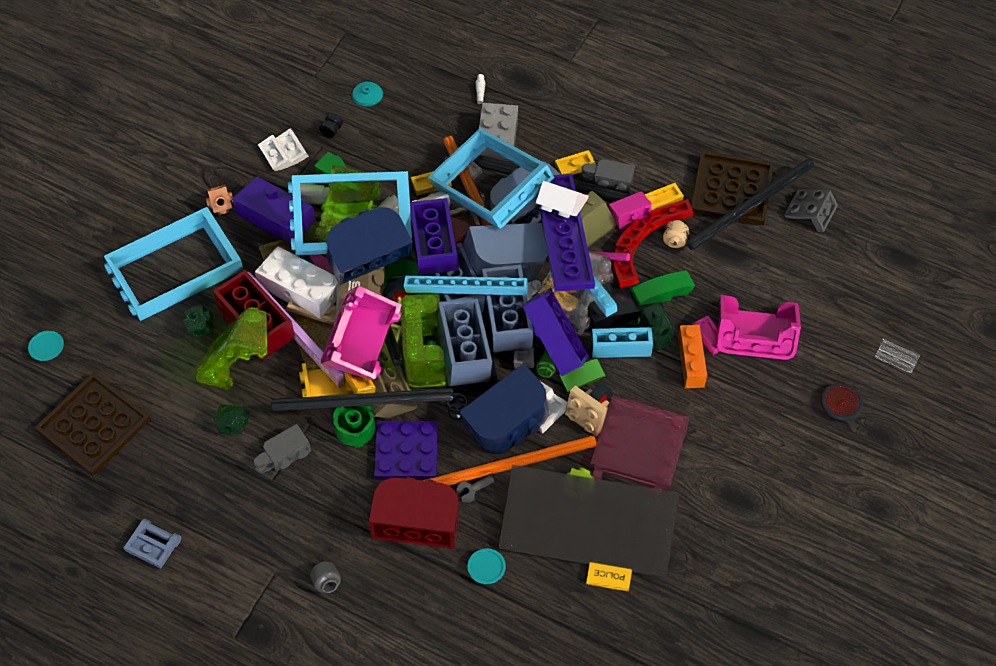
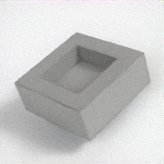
[514,348,534,369]

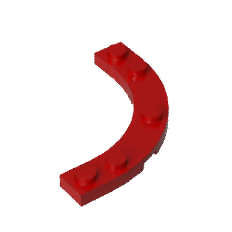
[613,199,694,288]

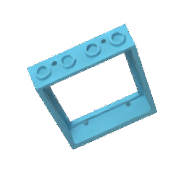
[428,128,554,229]
[288,171,413,255]
[104,207,244,321]

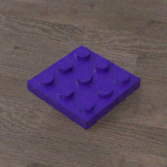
[374,421,438,480]

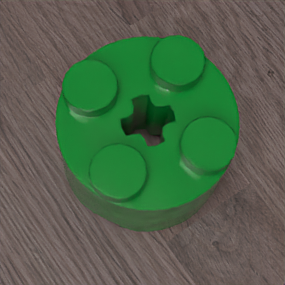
[333,405,376,448]

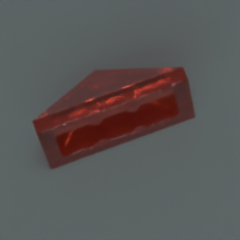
[451,217,481,244]

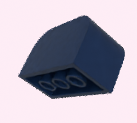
[326,207,413,285]
[460,364,549,454]

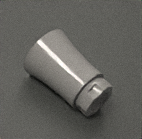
[292,184,332,206]

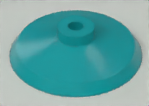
[352,82,383,107]
[28,331,64,361]
[467,548,506,584]

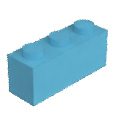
[591,327,653,358]

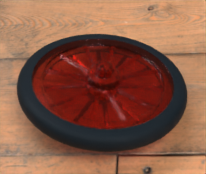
[820,383,863,421]

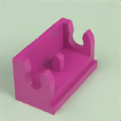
[609,191,652,230]

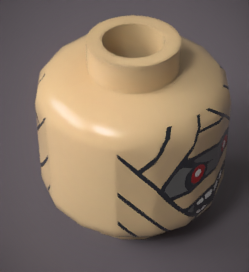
[663,220,689,248]

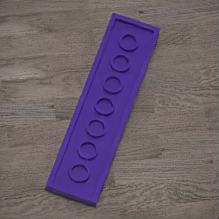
[537,174,595,292]

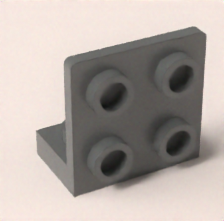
[784,189,838,232]

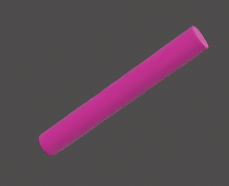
[589,251,630,261]

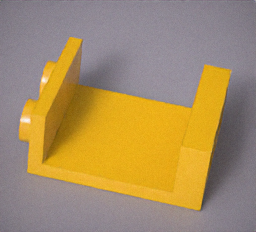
[299,363,355,397]

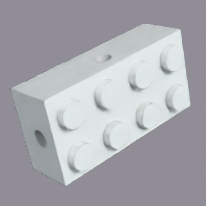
[255,246,338,319]

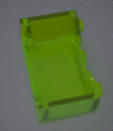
[314,165,381,243]
[401,293,446,387]

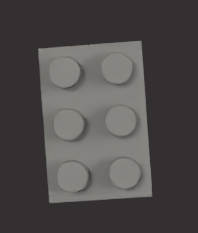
[479,103,518,161]

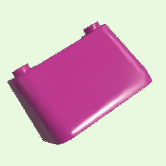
[321,286,401,380]
[717,295,801,360]

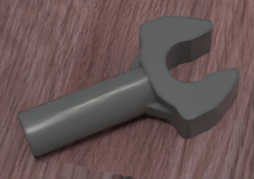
[456,475,494,503]

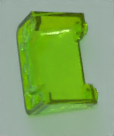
[195,307,267,389]

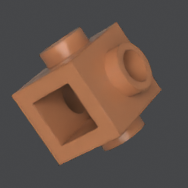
[206,185,233,215]

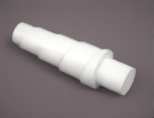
[475,74,485,104]

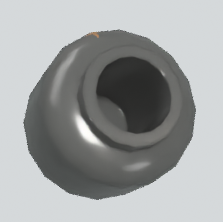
[310,561,341,593]

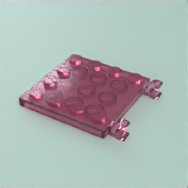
[590,396,690,501]

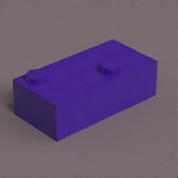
[232,177,316,244]
[410,198,458,275]
[523,288,589,376]

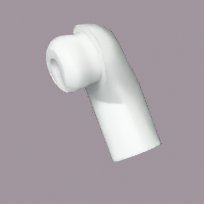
[527,280,541,300]

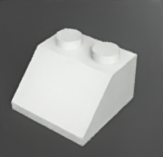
[536,181,589,218]

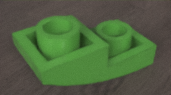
[559,359,606,393]

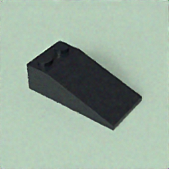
[578,278,664,330]

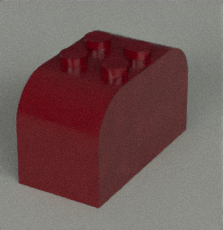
[213,270,295,361]
[369,477,459,549]

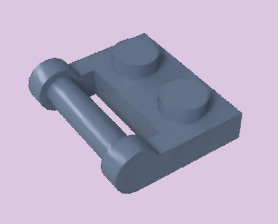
[124,519,181,569]

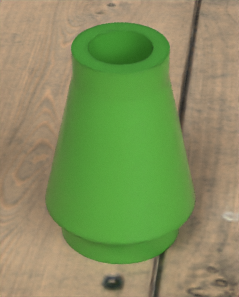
[536,349,556,378]

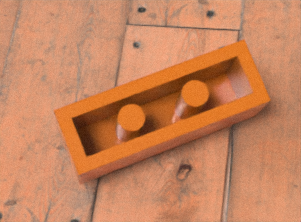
[678,324,707,389]

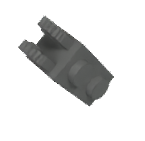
[582,159,635,194]
[254,424,311,474]

